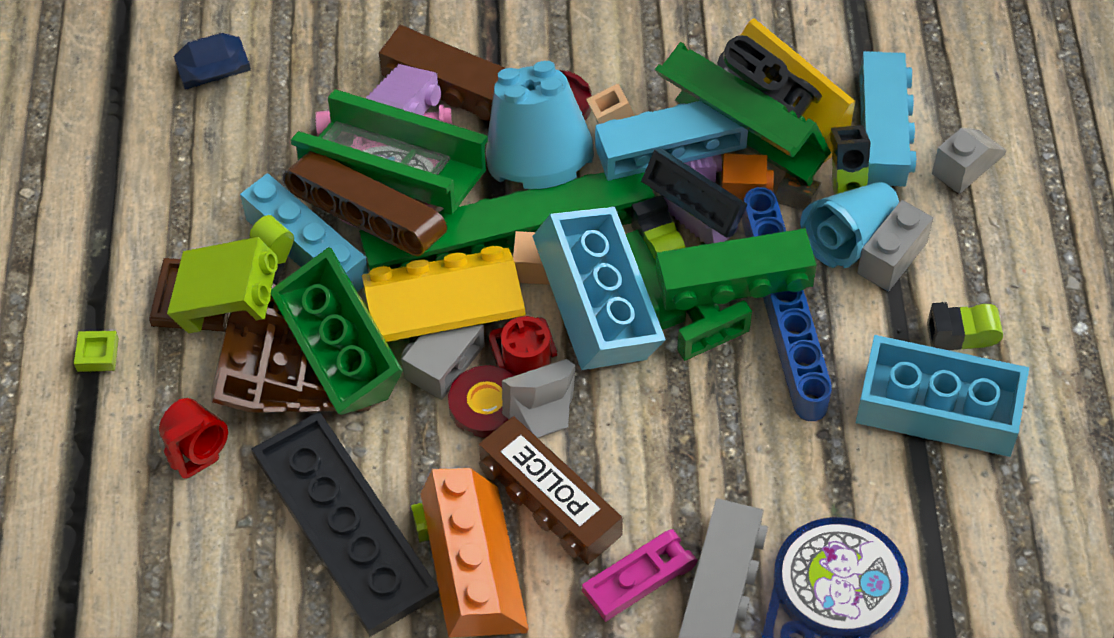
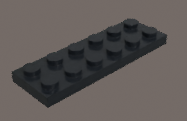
[251,411,440,637]

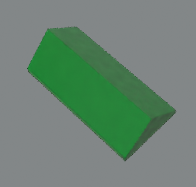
[271,247,403,415]

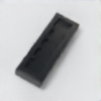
[641,148,747,238]

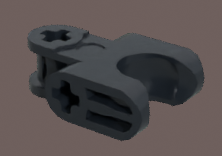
[717,35,822,119]

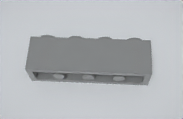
[678,498,768,638]

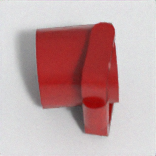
[489,316,558,376]
[159,397,229,479]

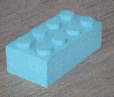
[532,207,666,370]
[855,335,1029,457]

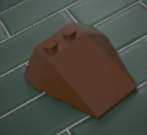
[211,284,371,413]

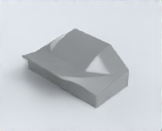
[502,359,575,438]

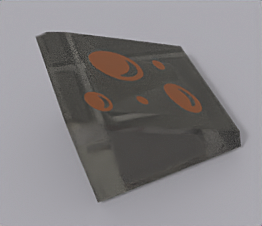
[776,173,821,211]

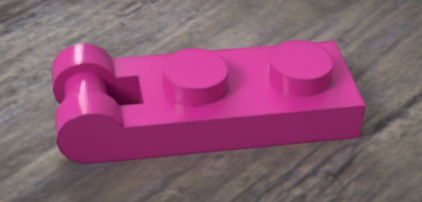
[582,529,698,622]

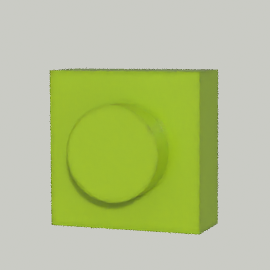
[74,331,119,372]

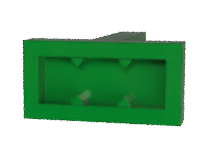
[677,300,752,361]

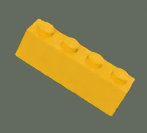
[740,18,855,163]
[362,246,526,342]

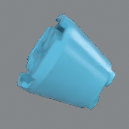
[486,61,594,189]

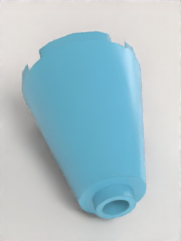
[800,182,899,269]

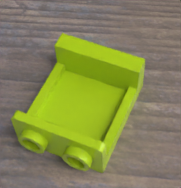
[167,237,278,334]

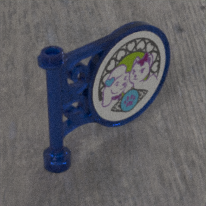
[762,517,909,638]

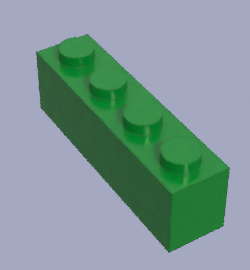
[656,228,817,311]

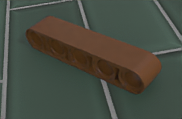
[283,151,447,256]

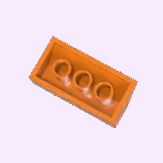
[421,468,529,638]

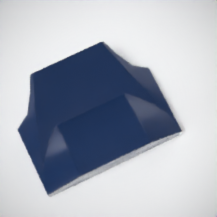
[174,33,251,90]

